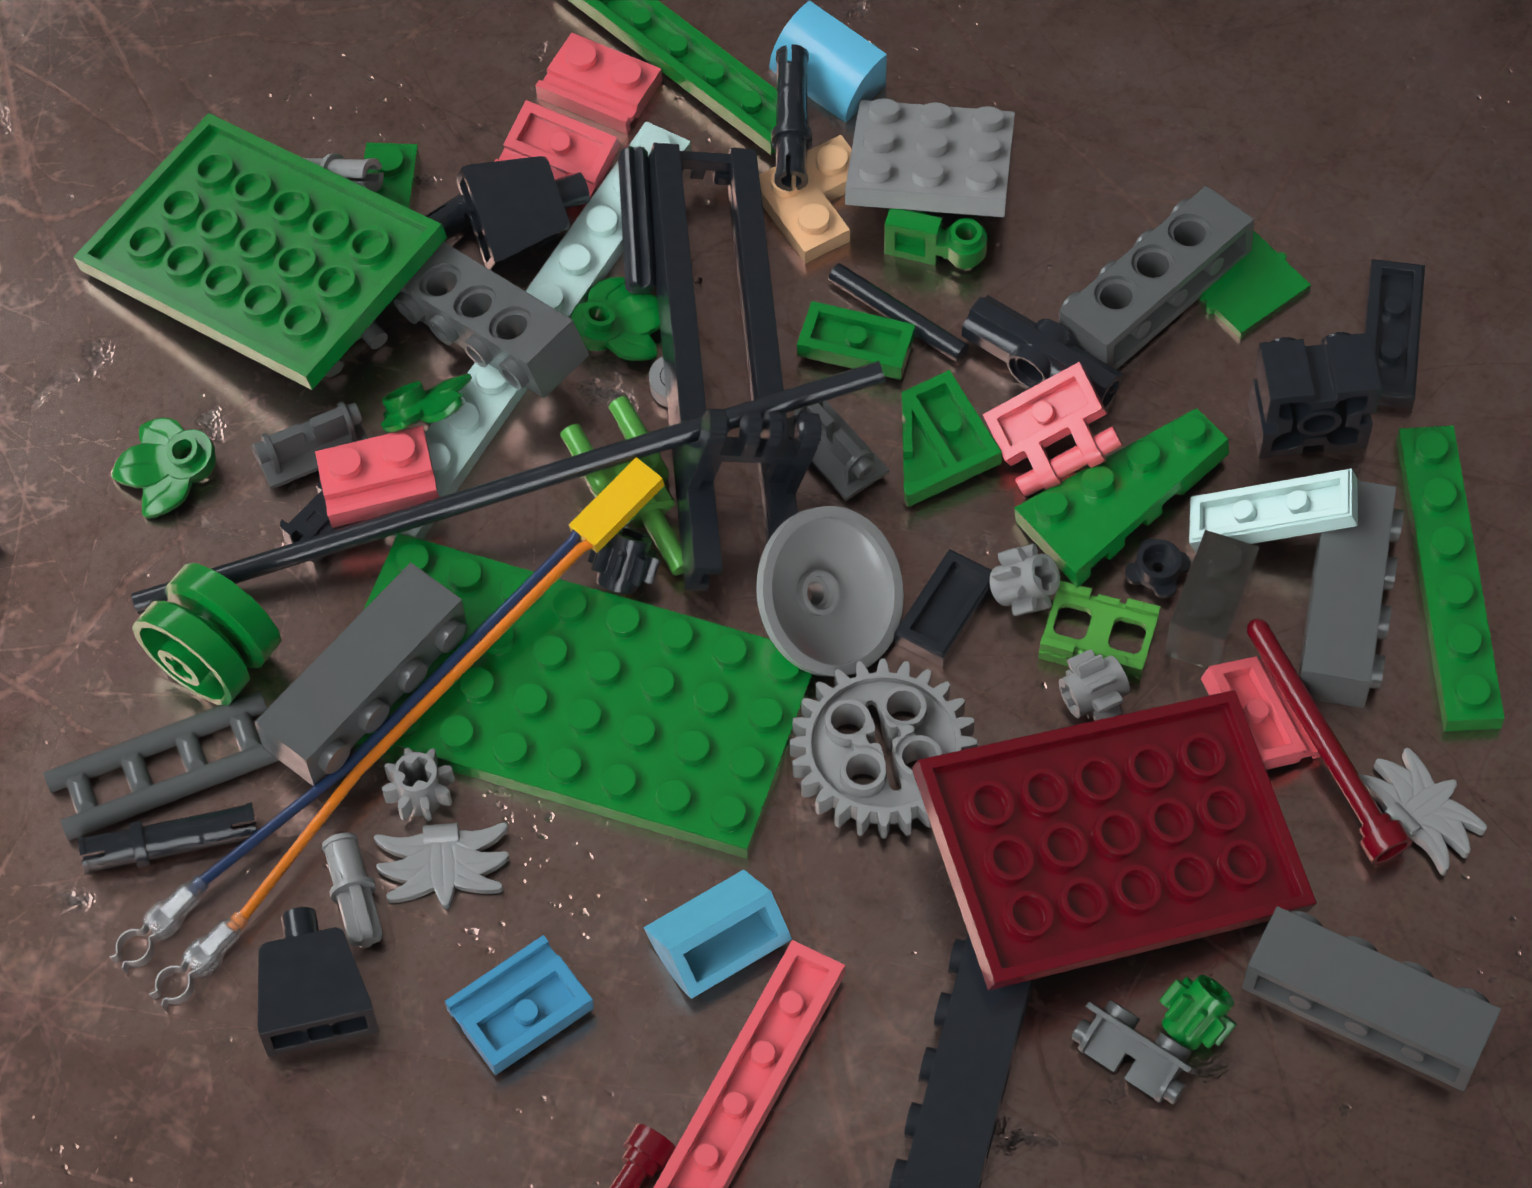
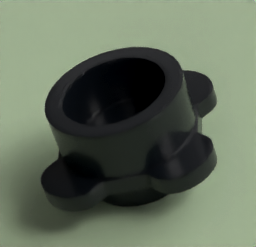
[1125,539,1191,598]

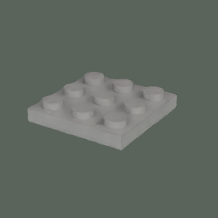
[845,98,1015,217]

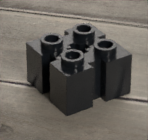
[1248,332,1382,458]

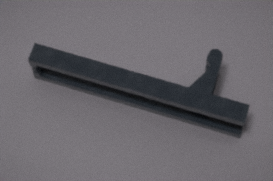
[648,143,822,591]

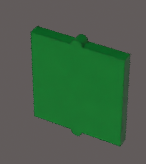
[1199,230,1311,338]

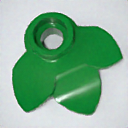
[570,277,660,361]
[381,374,472,433]
[111,417,216,519]

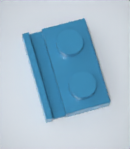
[445,935,594,1075]

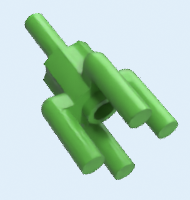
[560,396,684,576]

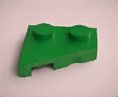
[901,370,1002,507]

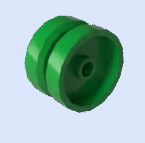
[132,563,282,706]

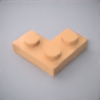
[759,135,852,264]

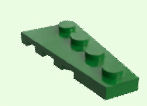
[1014,408,1230,588]

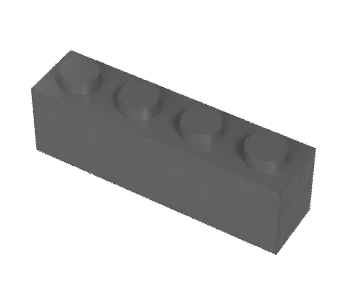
[1299,481,1404,708]
[255,562,467,786]
[1242,906,1501,1092]

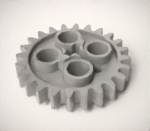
[790,659,978,838]

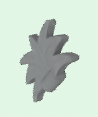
[1359,748,1487,875]
[374,822,510,909]

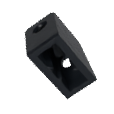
[455,156,590,271]
[257,907,380,1057]

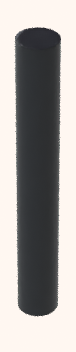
[828,263,969,363]

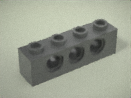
[1059,186,1254,370]
[394,242,589,399]

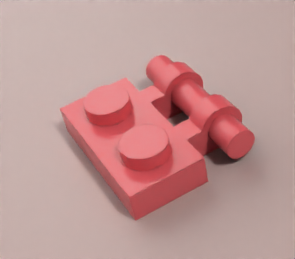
[983,362,1123,498]

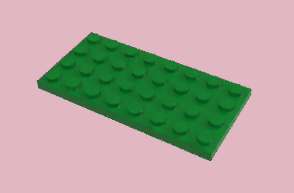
[356,533,816,859]

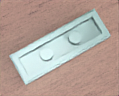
[1189,469,1358,553]

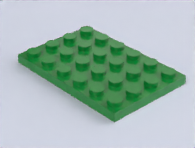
[73,113,447,390]

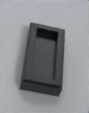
[894,549,992,668]

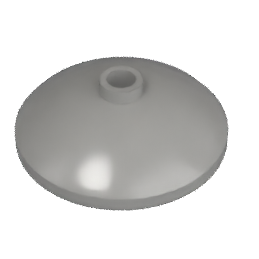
[756,506,904,677]

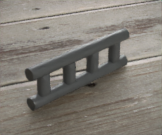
[43,690,280,841]

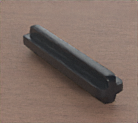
[618,146,656,295]

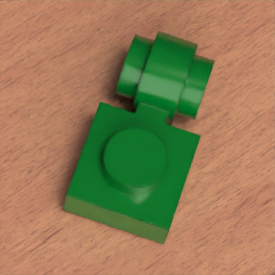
[884,208,987,269]

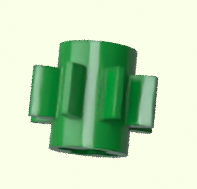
[1159,975,1237,1050]

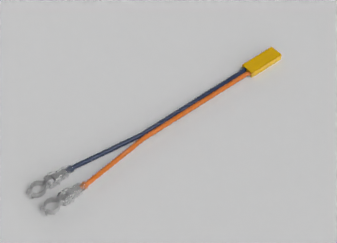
[110,457,665,1011]

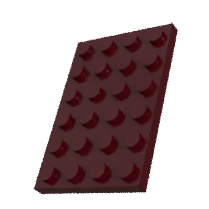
[912,690,1317,990]

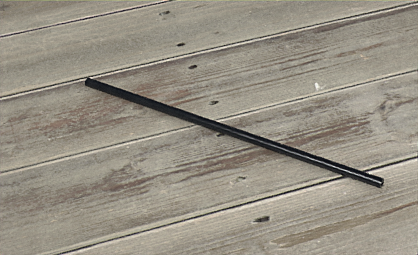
[131,361,886,614]

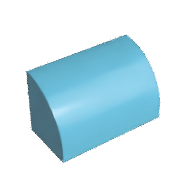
[769,0,887,123]
[643,869,792,999]

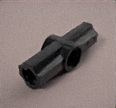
[961,295,1123,410]

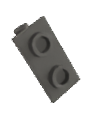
[787,401,889,501]
[250,402,368,490]
[1071,1000,1199,1105]

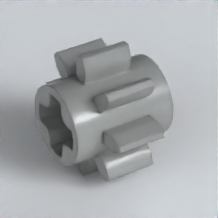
[990,544,1060,616]
[1059,649,1130,721]
[382,748,454,821]

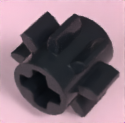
[588,527,661,594]

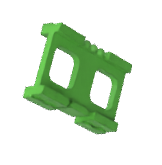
[1038,581,1161,685]

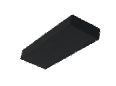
[1364,259,1425,409]

